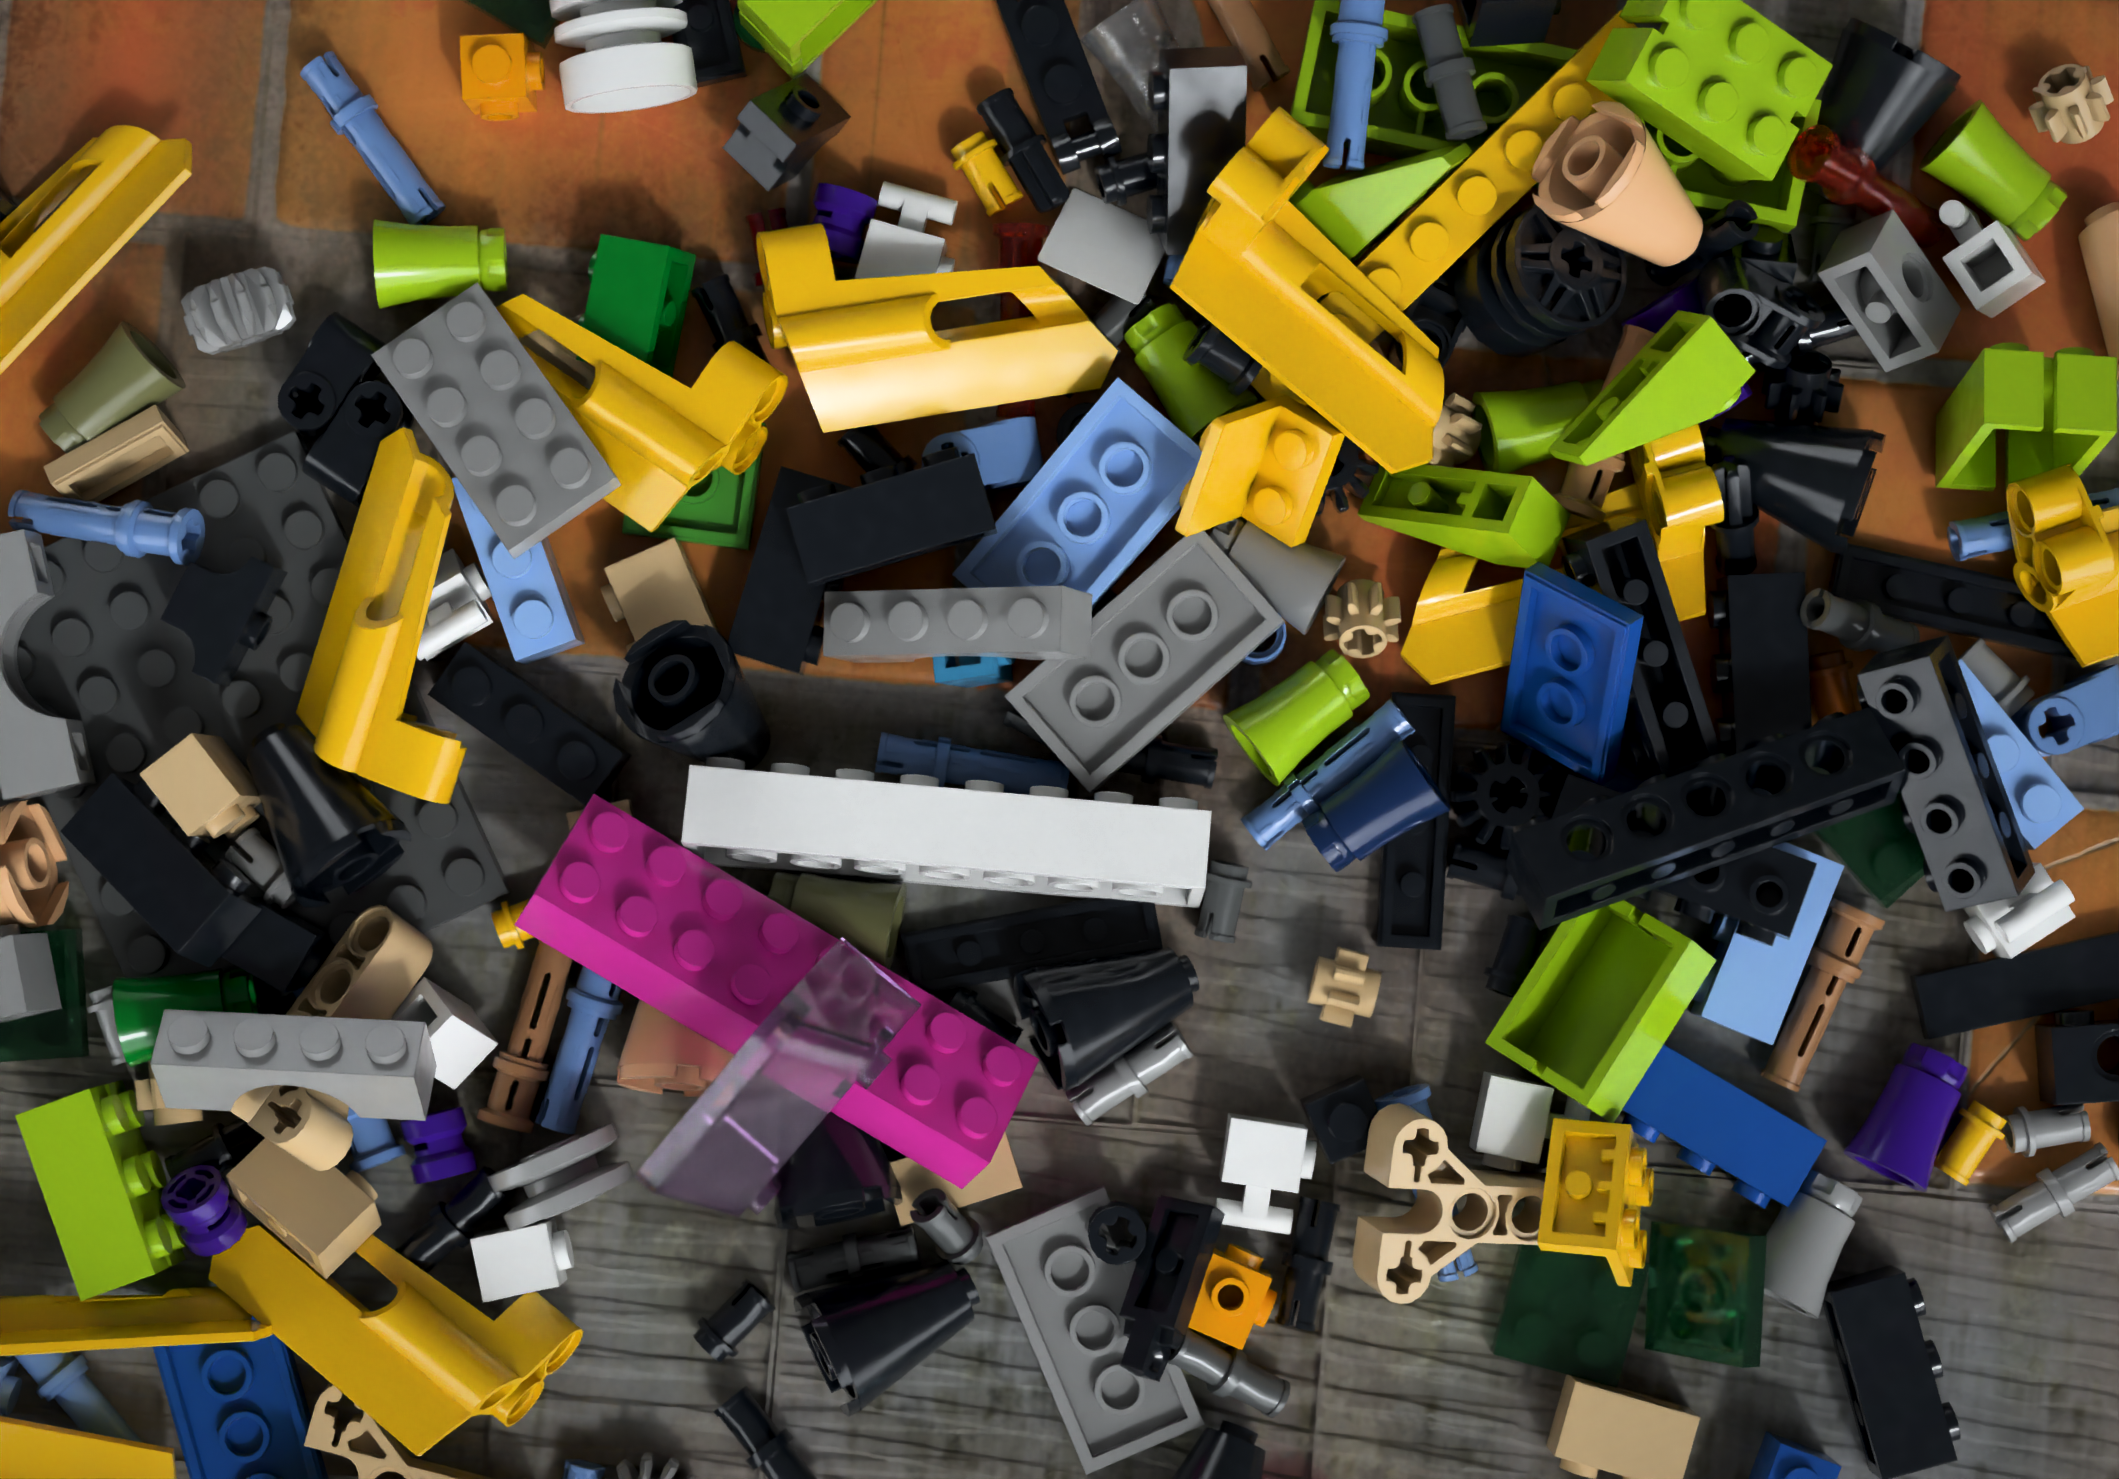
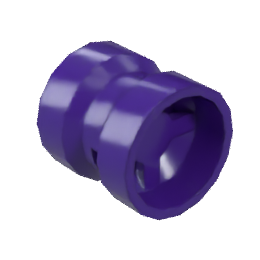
[808,183,878,264]
[400,1106,477,1184]
[161,1165,247,1256]

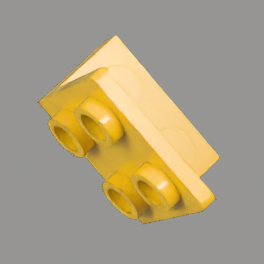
[1175,395,1345,548]
[1537,1118,1654,1287]

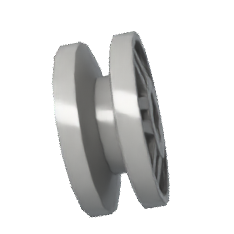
[487,1122,636,1231]

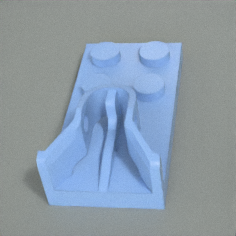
[952,377,1202,611]

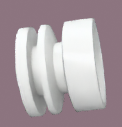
[549,0,698,114]

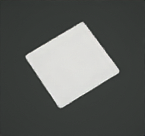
[1037,188,1165,304]

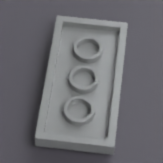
[371,282,621,559]
[1005,531,1285,794]
[986,1185,1205,1475]

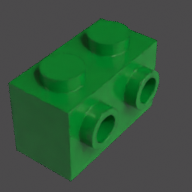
[576,234,696,377]

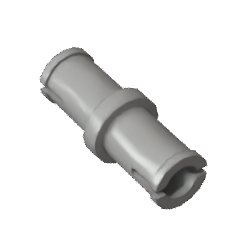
[1065,1021,1194,1126]
[1988,1142,2119,1243]

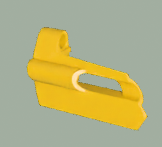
[756,223,1118,433]
[1400,424,1724,685]

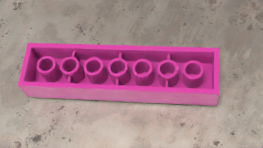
[514,794,1039,1189]

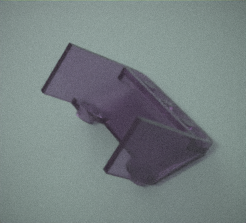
[634,937,921,1217]

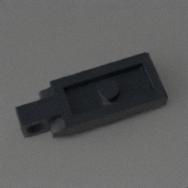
[1119,1195,1225,1382]

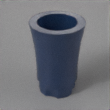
[1302,736,1451,872]

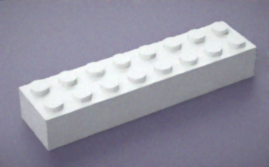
[681,757,1212,908]

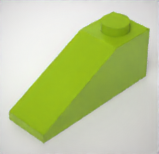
[1289,142,1473,263]
[1548,310,1756,466]
[1357,464,1571,568]

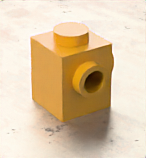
[459,33,545,121]
[1188,1243,1278,1350]

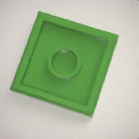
[622,423,767,551]

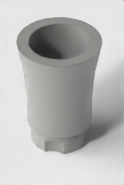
[1209,517,1346,635]
[1736,1170,1863,1319]

